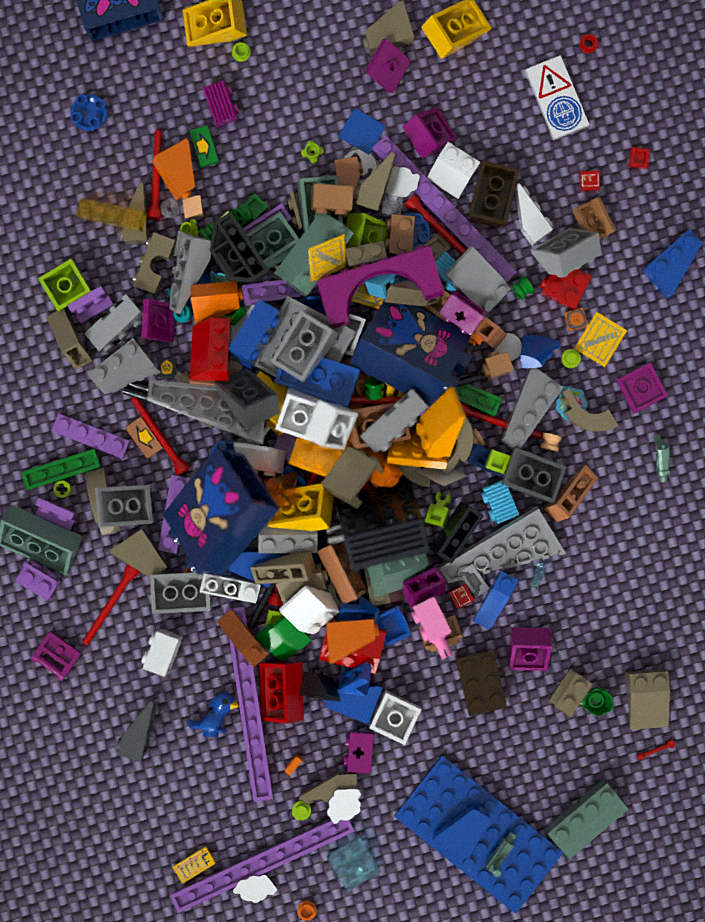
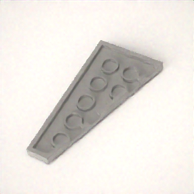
[148,380,265,445]
[438,507,566,583]

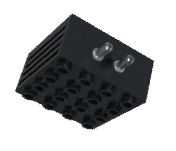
[326,480,430,571]

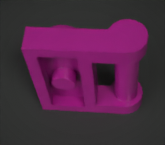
[30,631,82,681]

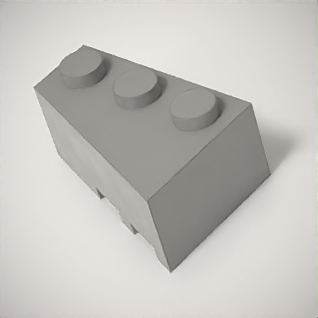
[88,338,161,394]

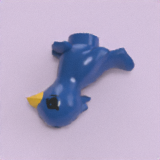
[187,692,239,738]

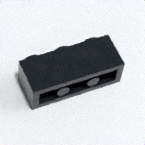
[429,502,484,564]

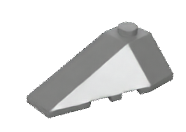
[169,230,212,314]

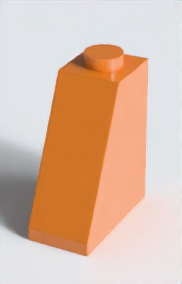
[152,138,195,201]
[191,281,243,325]
[360,447,403,487]
[326,619,378,664]

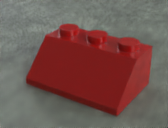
[189,318,232,381]
[319,617,387,674]
[259,661,304,724]

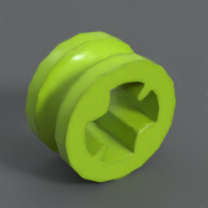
[53,481,72,498]

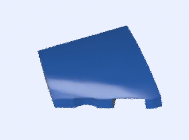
[521,335,561,368]

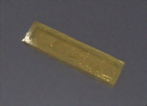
[75,198,148,232]

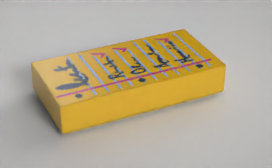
[173,846,216,884]

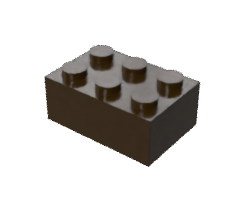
[467,160,520,229]
[455,648,507,716]

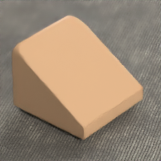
[183,195,204,219]

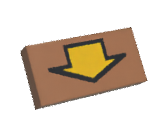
[125,417,163,459]

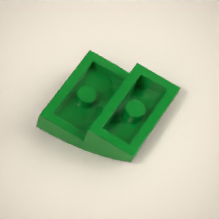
[255,615,312,662]

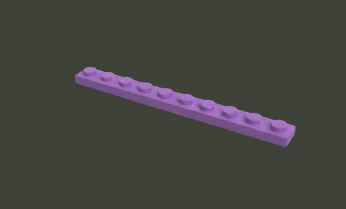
[372,136,517,282]
[225,606,273,802]
[170,819,354,913]

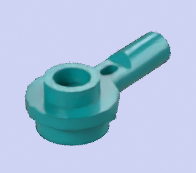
[166,288,192,323]

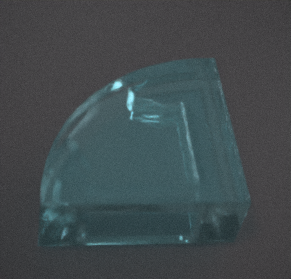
[530,562,545,590]

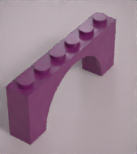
[317,246,444,329]

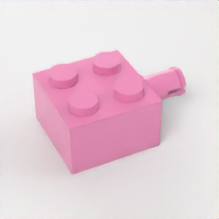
[411,597,453,659]

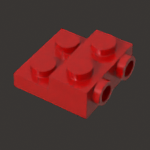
[540,269,592,310]

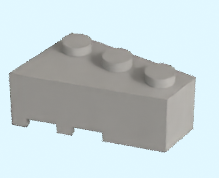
[84,294,142,353]
[360,389,428,454]

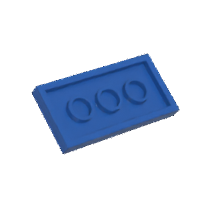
[275,357,361,407]

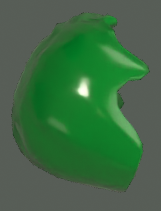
[580,687,614,716]

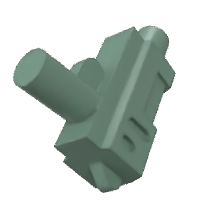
[653,434,670,482]
[485,831,517,877]

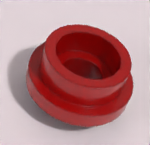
[579,34,598,53]

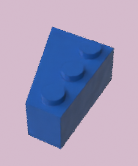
[642,229,702,299]
[228,300,281,370]

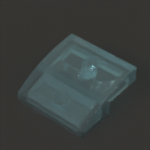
[327,836,381,892]

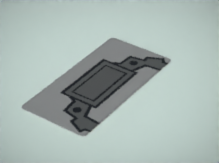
[459,564,489,597]

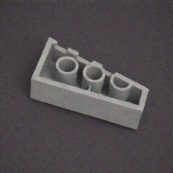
[500,368,563,450]

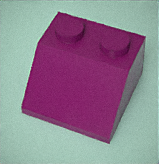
[402,108,458,159]
[509,627,552,671]

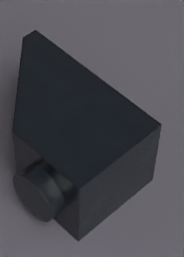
[299,669,341,702]

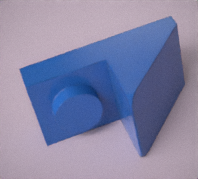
[337,596,379,624]
[337,662,372,696]

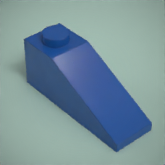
[473,570,519,630]

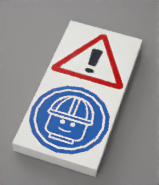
[525,55,589,141]

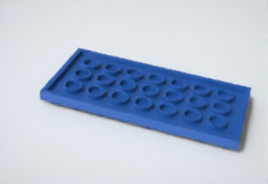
[394,755,563,914]

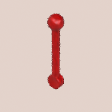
[637,740,675,760]

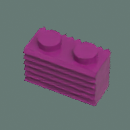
[203,80,240,128]

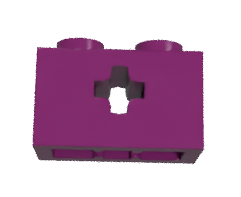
[439,290,488,335]
[402,567,446,609]
[344,730,374,774]

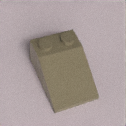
[354,152,397,211]
[625,669,670,730]

